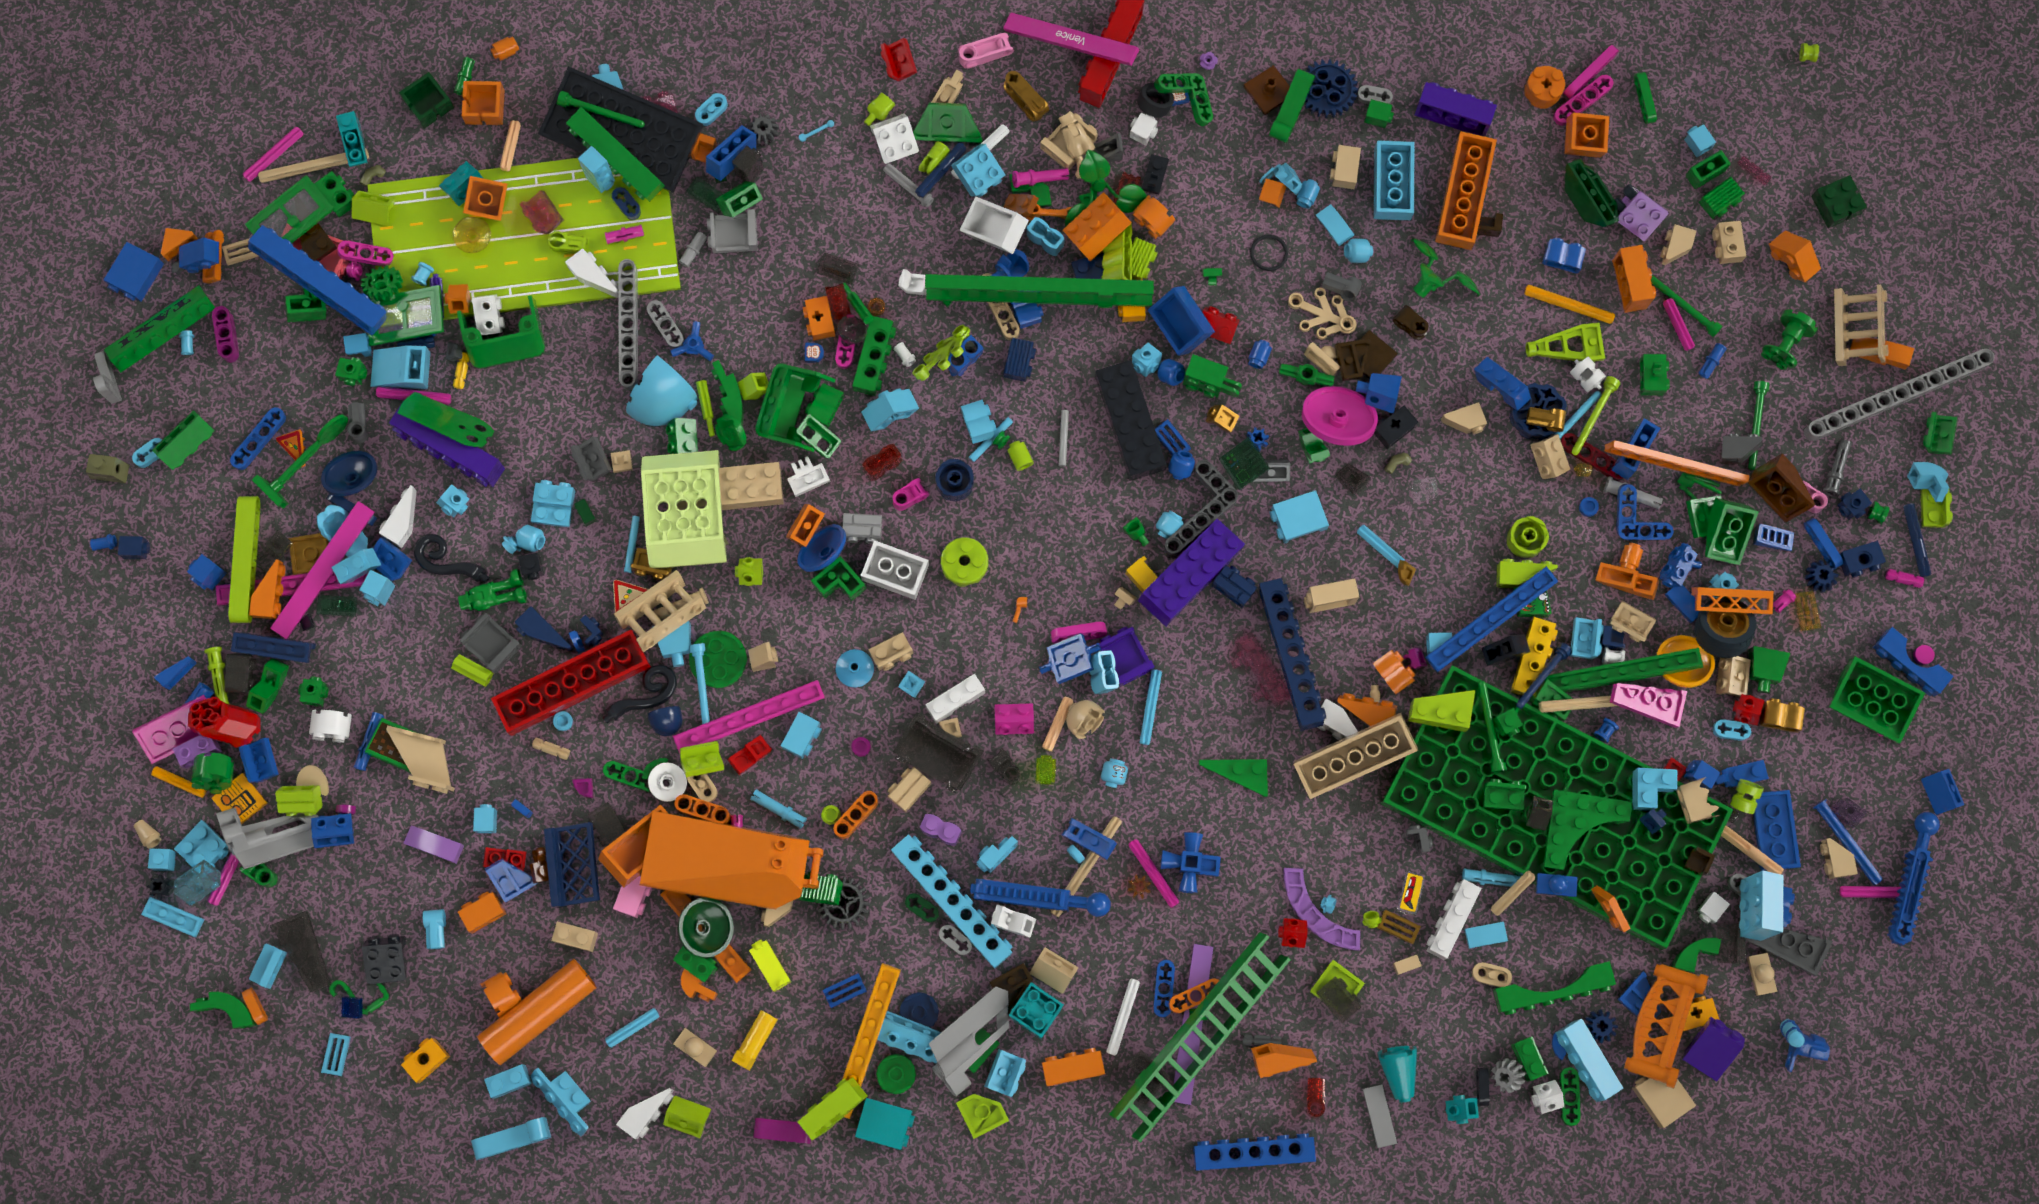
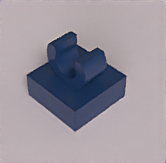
[1639,809,1667,834]

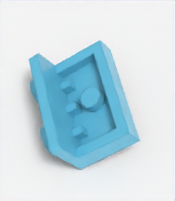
[1570,617,1604,660]
[984,1049,1026,1097]

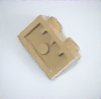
[869,632,913,671]
[1716,656,1751,697]

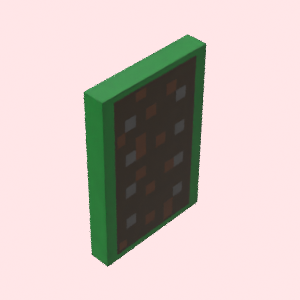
[365,718,416,773]

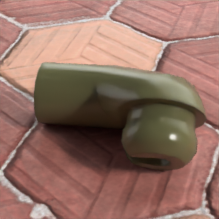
[359,165,386,187]
[1384,452,1412,474]

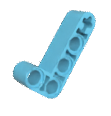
[471,1117,551,1160]

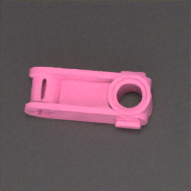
[958,33,1014,69]

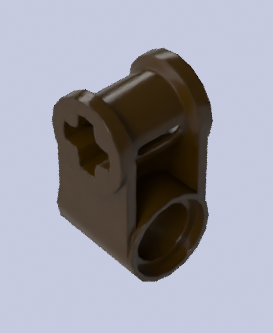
[1392,305,1429,340]

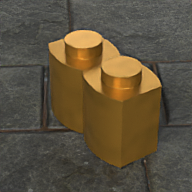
[1760,698,1805,733]

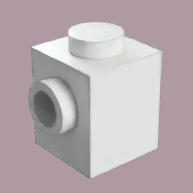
[1130,113,1158,146]

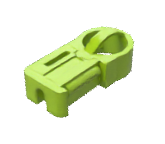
[548,231,588,253]

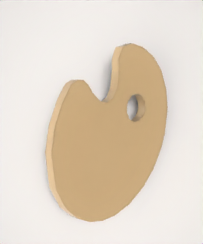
[296,765,329,796]

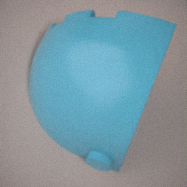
[626,355,698,426]

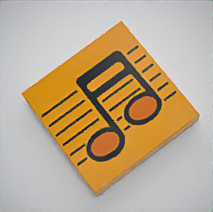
[212,773,268,825]

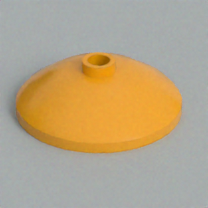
[1656,635,1715,688]

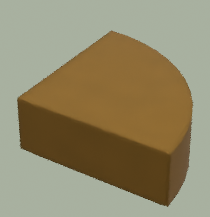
[1398,560,1416,586]

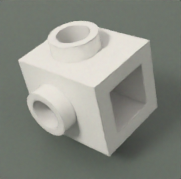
[1531,1080,1564,1114]

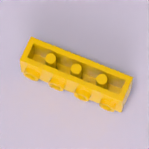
[1511,617,1558,696]

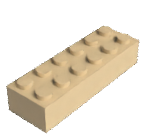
[667,462,784,510]
[1294,713,1418,799]

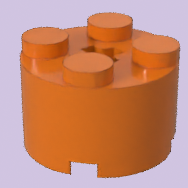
[1524,66,1565,109]
[1133,195,1176,239]
[480,972,522,1018]

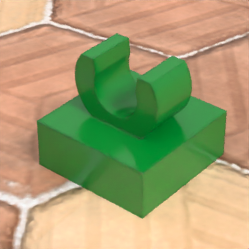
[1202,268,1222,286]

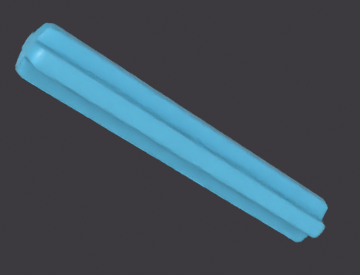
[1140,670,1162,745]

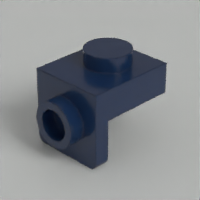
[580,615,604,647]

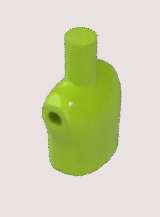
[864,92,895,126]

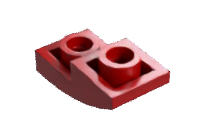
[483,847,526,871]

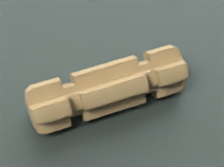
[532,738,570,760]

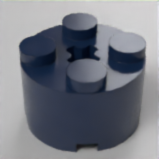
[935,459,974,501]

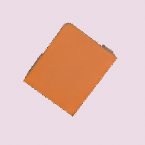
[691,133,717,163]
[1259,178,1286,208]

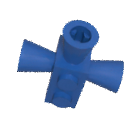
[1160,832,1221,894]

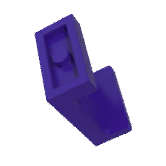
[1099,626,1155,687]

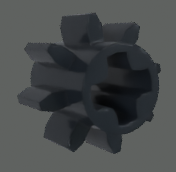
[147,874,174,900]

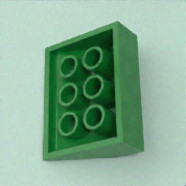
[1829,656,1925,744]

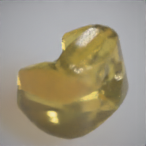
[1574,462,1593,477]

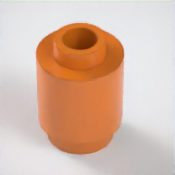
[490,36,519,61]
[1619,543,1643,570]

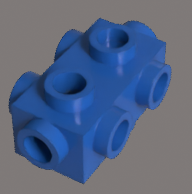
[1659,543,1702,588]

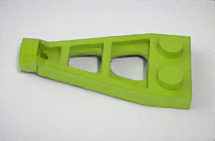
[1525,323,1605,362]

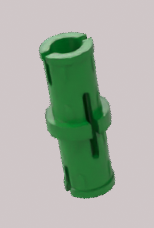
[453,57,475,96]

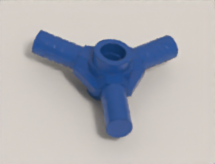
[670,321,714,361]

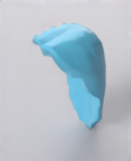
[317,505,368,557]

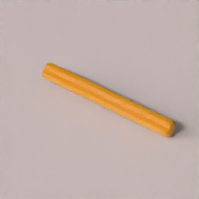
[1524,285,1615,324]

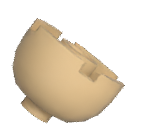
[1066,700,1105,739]

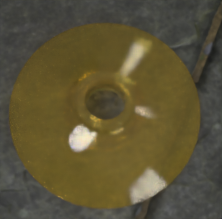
[453,217,491,253]

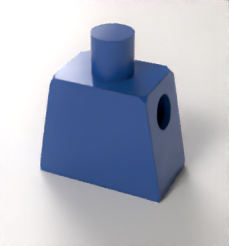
[1356,373,1402,413]

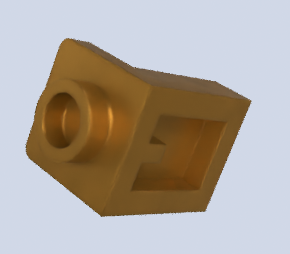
[1206,404,1239,433]

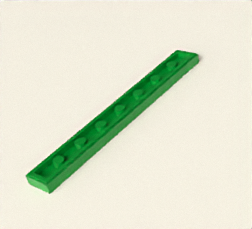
[1546,648,1703,693]

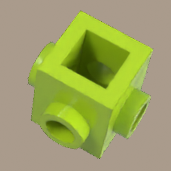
[735,557,763,586]

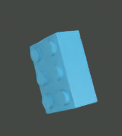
[1739,871,1783,941]

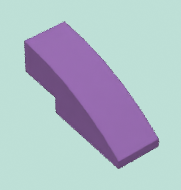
[403,825,464,864]

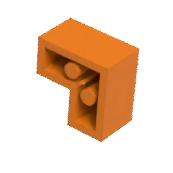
[1769,231,1821,282]

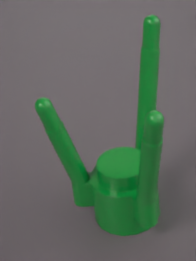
[1677,472,1722,500]

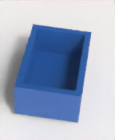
[1148,286,1215,356]

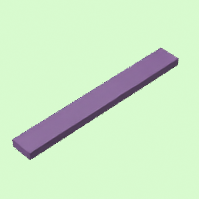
[1173,944,1213,1105]

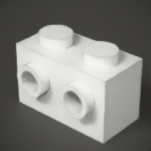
[472,294,505,335]

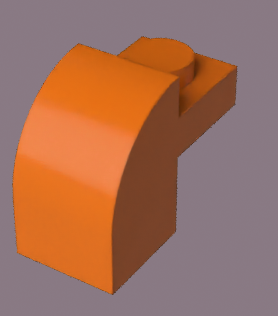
[681,968,718,1002]

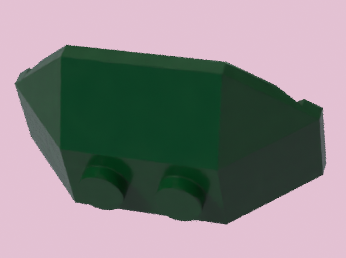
[1565,159,1619,227]

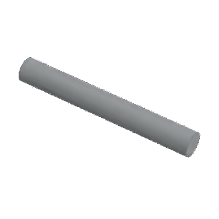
[1059,410,1069,467]

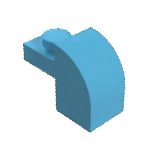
[1907,462,1949,502]

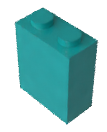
[855,1098,915,1150]

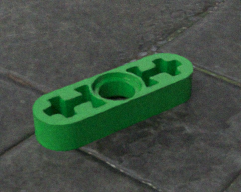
[1634,72,1657,124]
[603,761,650,792]
[1559,1067,1581,1126]

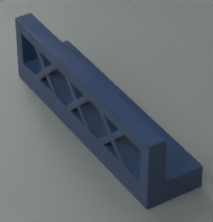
[231,632,316,663]

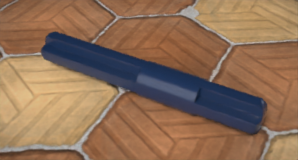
[915,143,967,198]
[1903,503,1932,577]

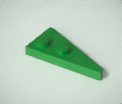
[1199,759,1268,797]

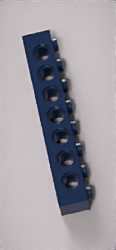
[1258,578,1326,731]

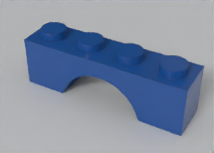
[1873,627,1954,697]

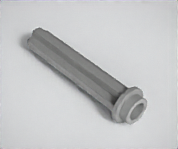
[883,163,934,207]

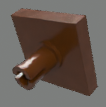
[1243,65,1290,115]

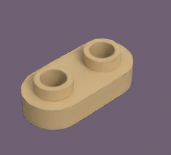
[687,774,718,802]
[1472,962,1512,988]

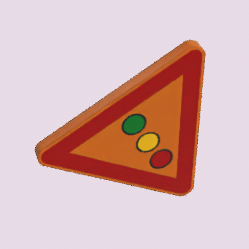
[276,429,306,467]

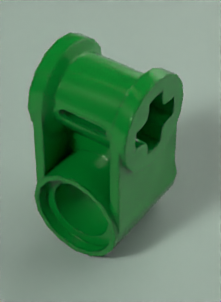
[238,863,278,888]

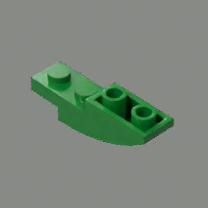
[711,360,744,427]

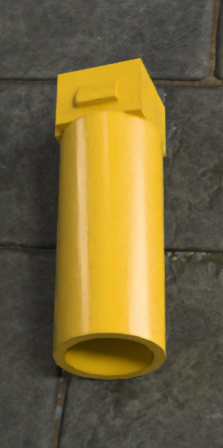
[732,1010,778,1071]

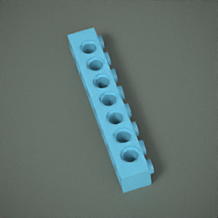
[891,834,1013,969]

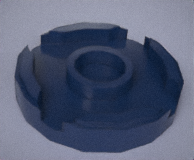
[899,992,939,1028]

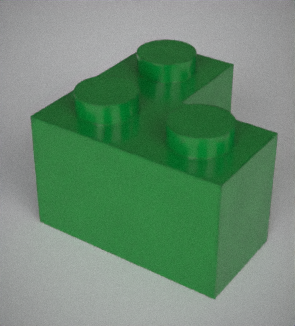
[285,288,326,322]
[811,556,866,601]

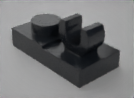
[1142,154,1169,195]

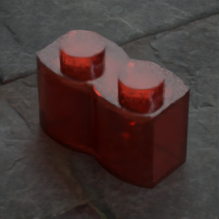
[862,444,902,481]

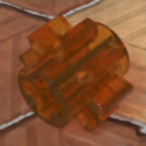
[1127,875,1151,899]

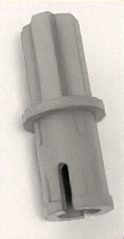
[678,232,707,268]

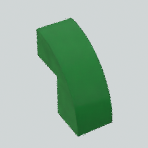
[246,658,289,714]
[1671,938,1721,973]

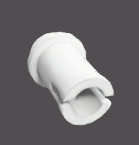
[893,342,916,367]

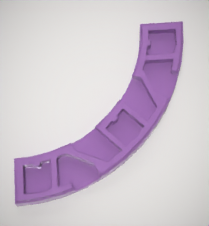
[1283,868,1360,951]

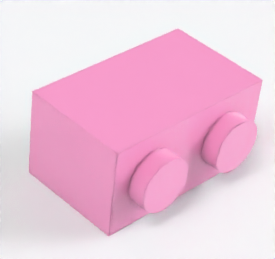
[613,876,652,918]

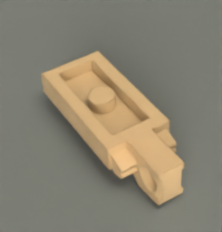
[931,70,963,103]

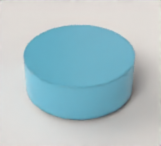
[553,711,573,731]
[1067,844,1085,863]

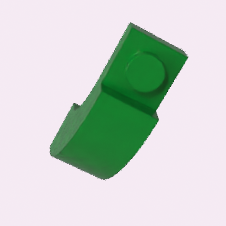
[189,992,257,1029]

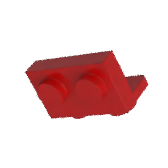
[880,38,917,81]
[1202,306,1240,344]

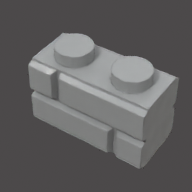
[843,513,883,544]

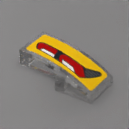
[1397,871,1425,916]

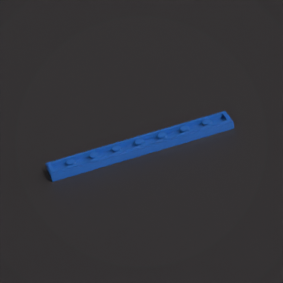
[1425,566,1558,672]

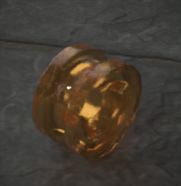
[868,298,885,316]

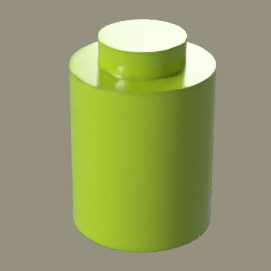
[1007,441,1034,471]

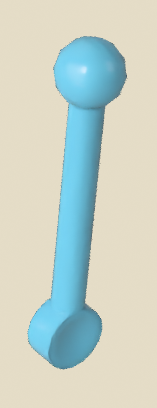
[799,120,834,142]

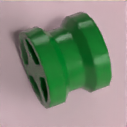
[1867,501,1890,524]

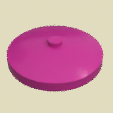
[1302,387,1378,446]

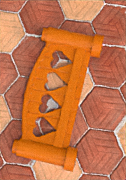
[1624,964,1709,1089]

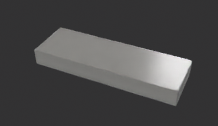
[1362,1085,1397,1148]

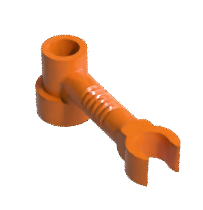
[1026,204,1072,223]

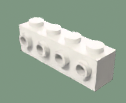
[1426,879,1482,960]

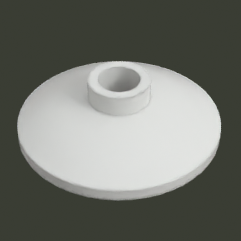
[648,763,687,802]

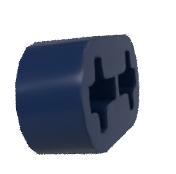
[612,187,641,220]

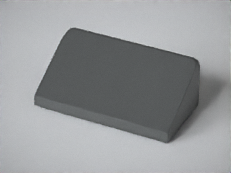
[1251,459,1290,482]

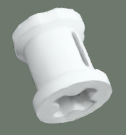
[1602,647,1625,664]

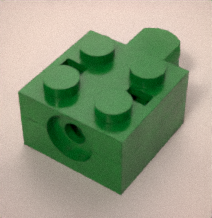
[1183,354,1242,398]

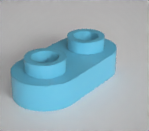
[695,93,728,126]

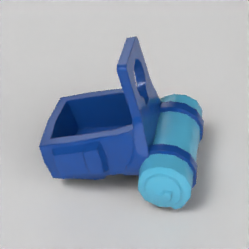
[1780,1019,1830,1072]

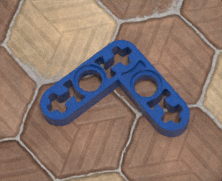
[1616,484,1674,540]

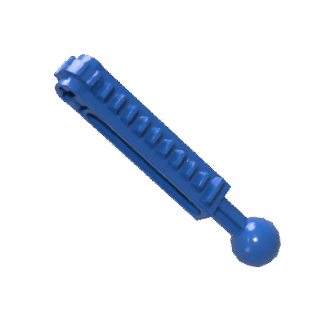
[1887,812,1940,946]
[970,879,1111,917]

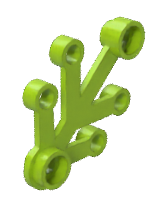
[912,324,970,381]

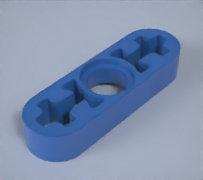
[1804,518,1843,568]
[1153,960,1175,1018]

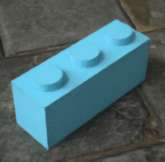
[578,146,615,193]

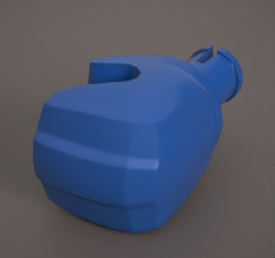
[991,249,1029,277]

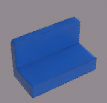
[1921,769,1964,815]

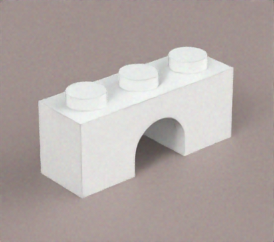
[926,674,985,724]

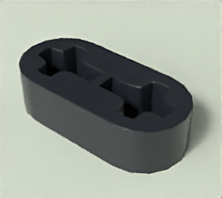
[1476,1068,1490,1106]

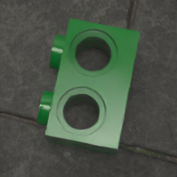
[314,171,354,218]

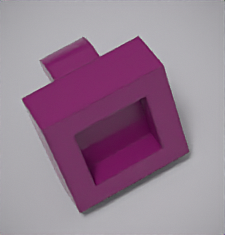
[1403,648,1427,669]

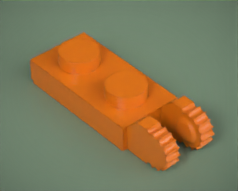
[202,230,224,284]

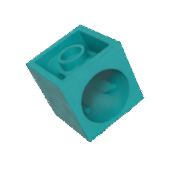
[1009,982,1064,1040]

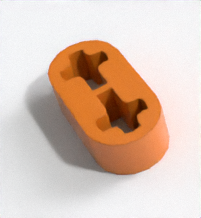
[242,987,268,1025]

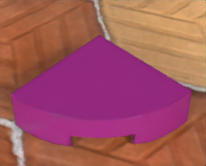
[572,778,593,798]

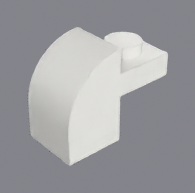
[991,905,1036,938]

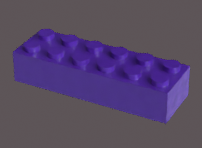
[389,405,505,488]
[1138,519,1245,627]

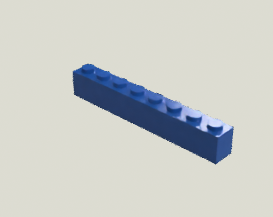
[248,225,387,336]

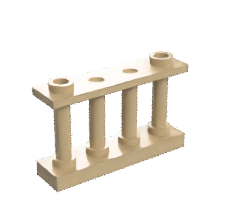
[1834,285,1889,366]
[614,570,706,652]

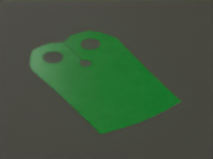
[398,392,494,447]

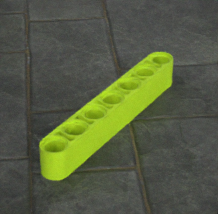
[228,496,260,623]

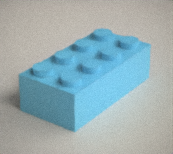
[1374,141,1414,220]

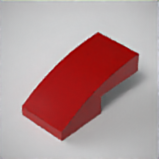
[728,735,772,775]

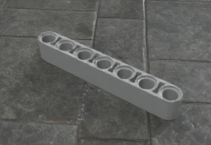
[618,259,638,390]

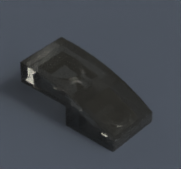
[254,530,292,572]

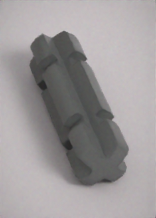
[1242,1034,1282,1046]

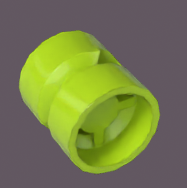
[1730,779,1764,814]

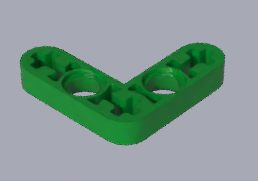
[1154,73,1213,126]

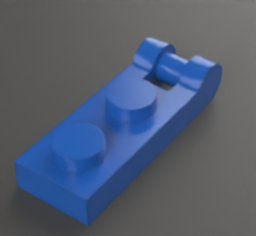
[1062,818,1117,860]

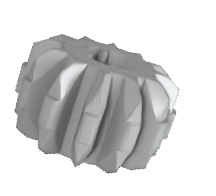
[1491,1058,1526,1093]

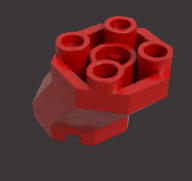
[188,697,261,748]

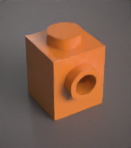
[445,284,471,314]

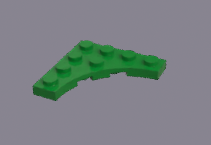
[1543,789,1632,871]

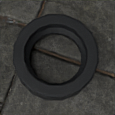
[1137,82,1174,117]

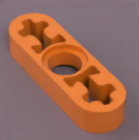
[1168,979,1219,1013]

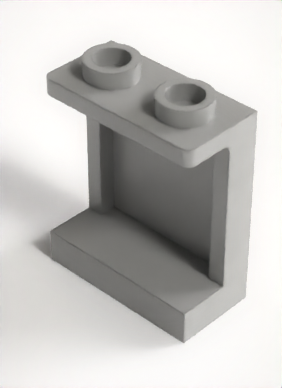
[707,209,758,253]

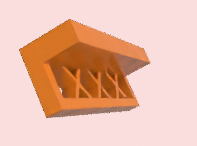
[1691,587,1774,614]

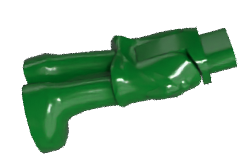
[458,568,527,611]

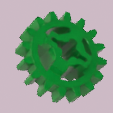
[361,265,403,302]

